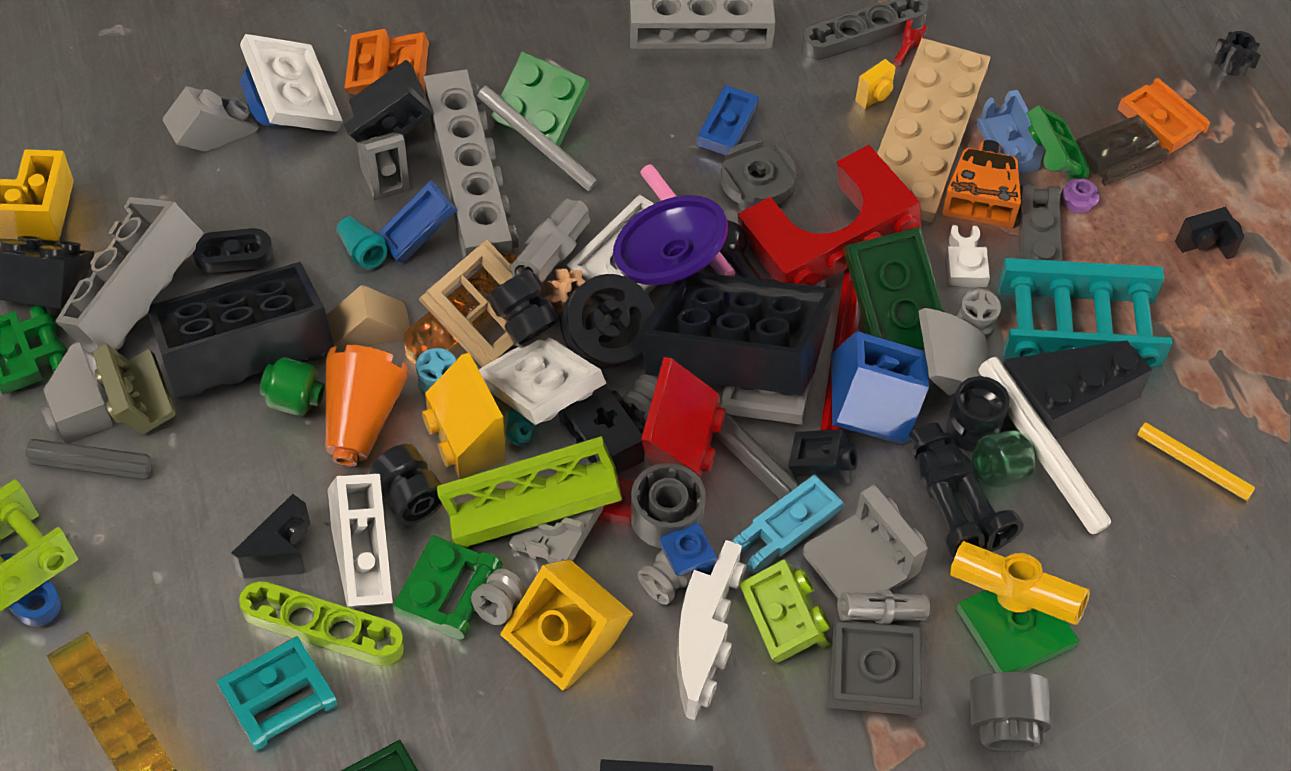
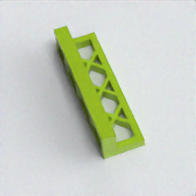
[437,436,622,547]

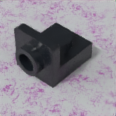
[1175,206,1244,259]
[788,429,858,486]

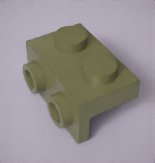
[92,343,176,435]

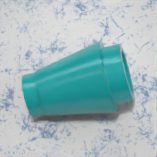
[336,216,387,269]

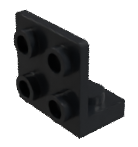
[344,60,433,142]

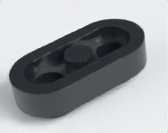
[193,228,273,273]

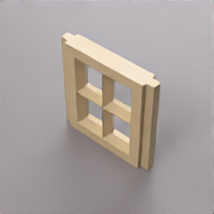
[418,240,542,367]

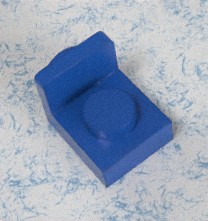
[660,522,717,576]

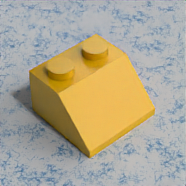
[422,352,506,479]
[500,559,633,691]

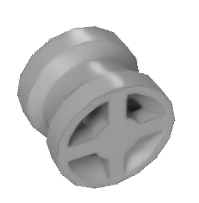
[957,289,1001,338]
[638,550,692,605]
[471,569,527,625]

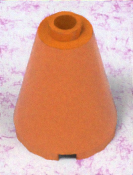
[325,345,409,467]

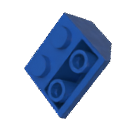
[831,331,929,445]

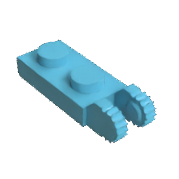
[732,475,844,575]

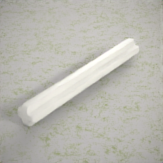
[979,357,1111,535]

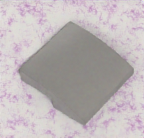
[918,308,989,395]

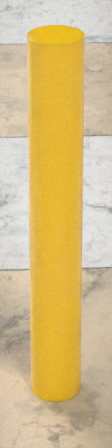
[1137,422,1256,501]

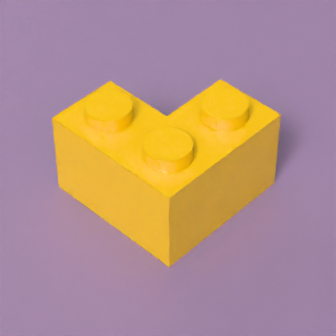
[0,149,74,241]

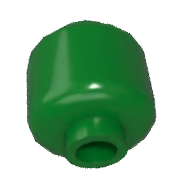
[260,357,325,416]

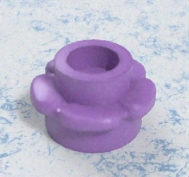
[1062,179,1099,213]

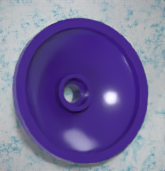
[613,195,728,285]

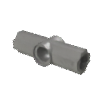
[509,198,591,285]

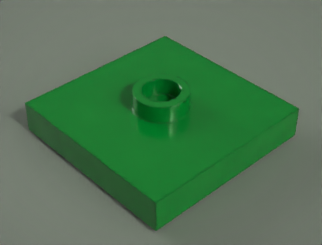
[956,590,1080,673]

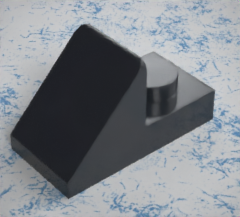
[231,494,311,579]

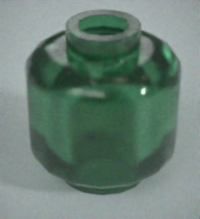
[972,430,1037,488]

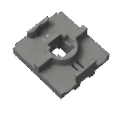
[509,506,604,563]

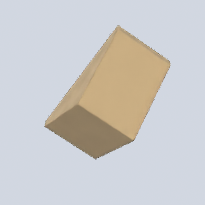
[326,285,412,351]

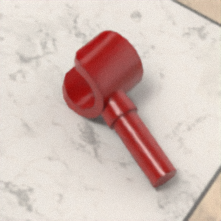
[893,19,927,66]

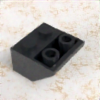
[0,236,94,309]

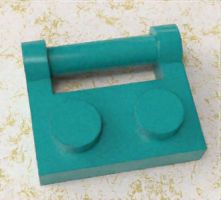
[216,636,338,752]

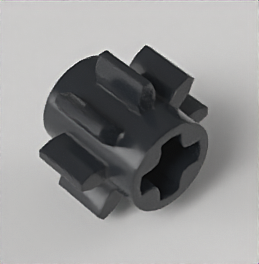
[1213,31,1261,76]

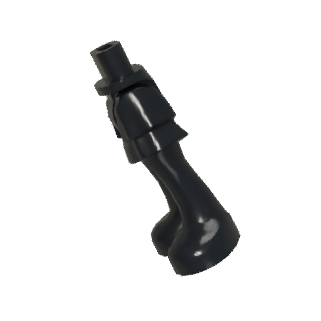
[909,422,1024,558]

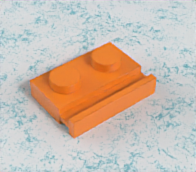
[1118,78,1210,154]

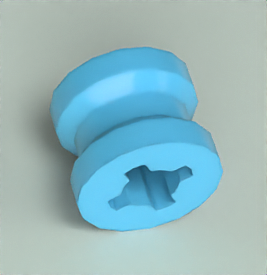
[416,348,456,395]

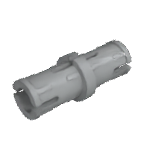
[837,590,930,625]

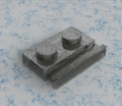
[1076,115,1169,186]

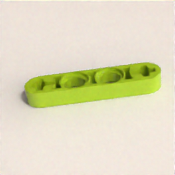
[239,581,405,666]

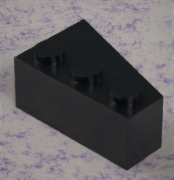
[1003,341,1152,440]

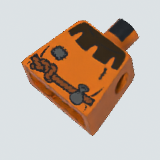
[942,140,1021,228]

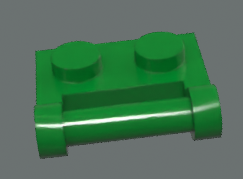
[1026,105,1090,180]
[393,535,503,639]

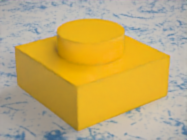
[855,59,896,109]

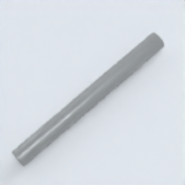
[477,85,598,192]

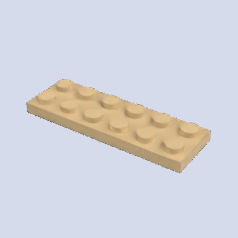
[877,38,991,223]

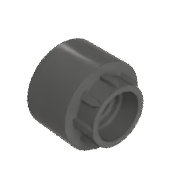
[630,463,706,548]
[970,672,1051,752]

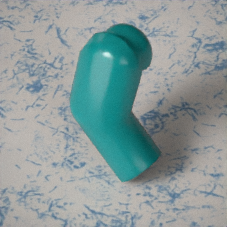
[505,408,534,446]

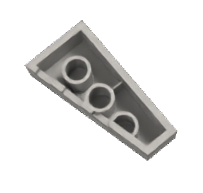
[55,197,204,353]

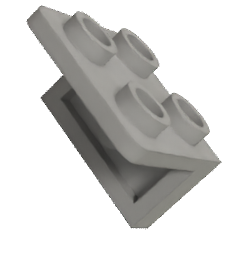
[803,484,928,598]

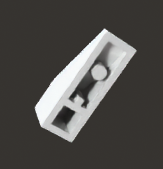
[328,474,393,608]

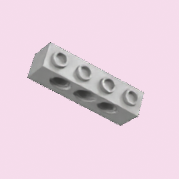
[629,0,775,49]

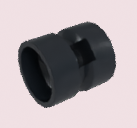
[486,270,560,346]
[946,376,1010,452]
[368,444,442,525]

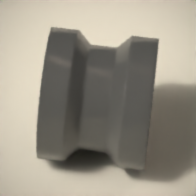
[622,374,658,426]

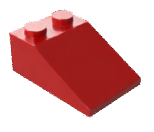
[641,357,726,479]

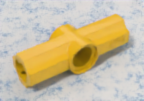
[950,541,1090,625]

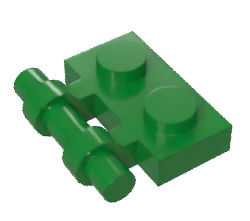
[0,305,68,395]

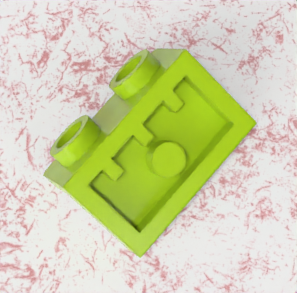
[739,559,831,663]

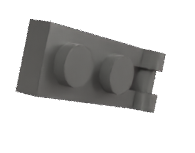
[1019,183,1062,261]

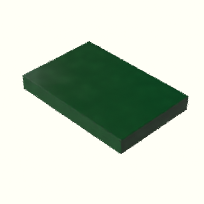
[843,227,945,350]

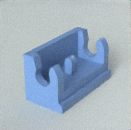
[976,90,1045,175]

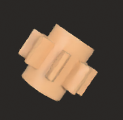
[543,269,592,316]

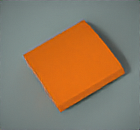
[344,28,429,95]

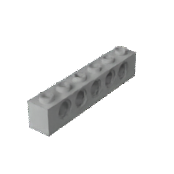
[423,69,519,271]

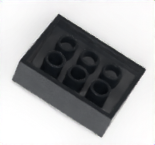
[148,262,335,398]
[641,272,836,396]

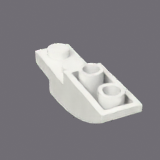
[677,540,746,720]

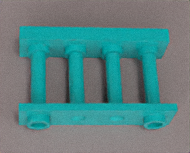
[998,258,1173,368]

